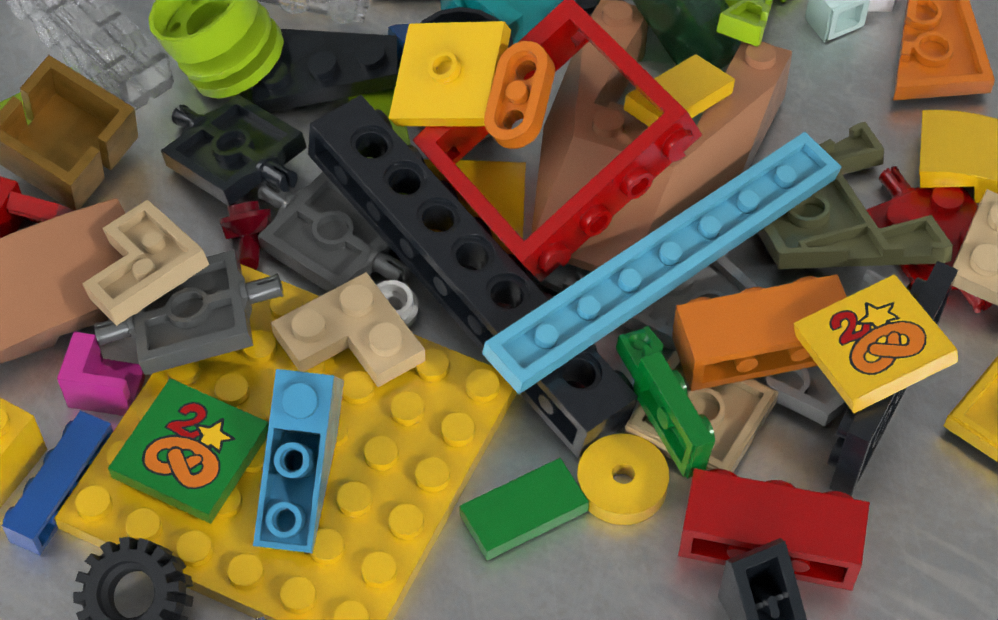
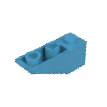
[253,369,344,553]

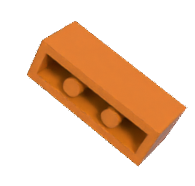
[672,274,847,391]

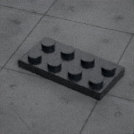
[827,261,958,496]

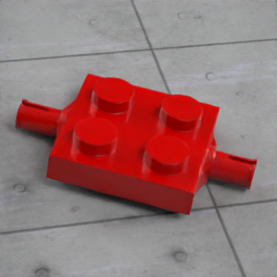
[866,166,993,313]

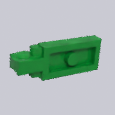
[616,326,715,479]

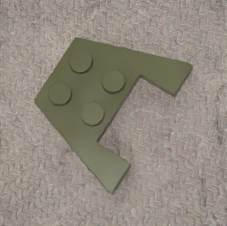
[757,122,953,269]

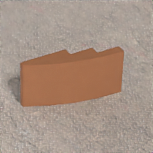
[0,198,125,364]

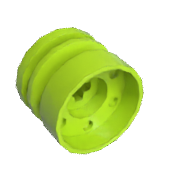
[148,0,284,99]

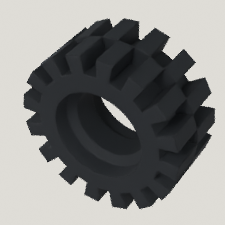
[73,537,194,620]

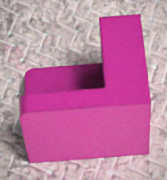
[57,332,146,416]

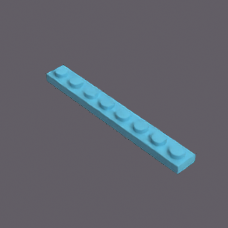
[482,132,842,394]

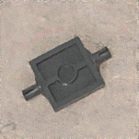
[258,172,411,292]
[94,250,284,375]

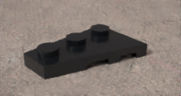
[252,29,402,113]

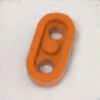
[484,41,555,149]

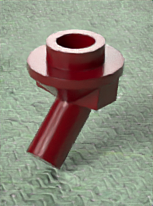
[219,201,272,270]

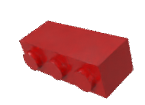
[678,468,870,591]

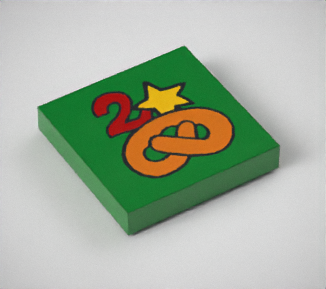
[108,378,269,524]

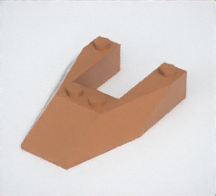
[531,0,793,272]

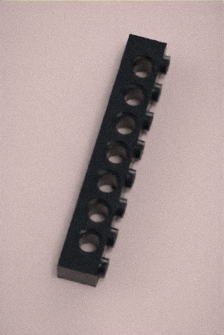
[308,95,638,458]

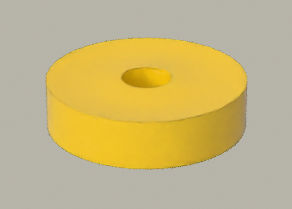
[577,433,669,525]

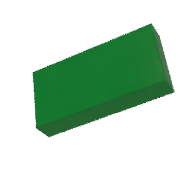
[459,457,589,561]

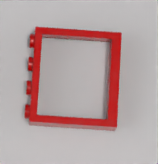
[412,0,702,282]

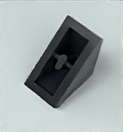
[718,538,807,620]

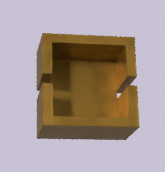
[0,55,138,211]

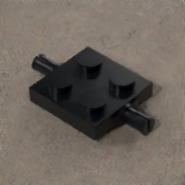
[160,95,307,206]

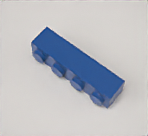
[1,410,113,556]

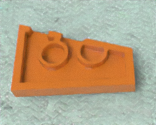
[893,0,995,101]

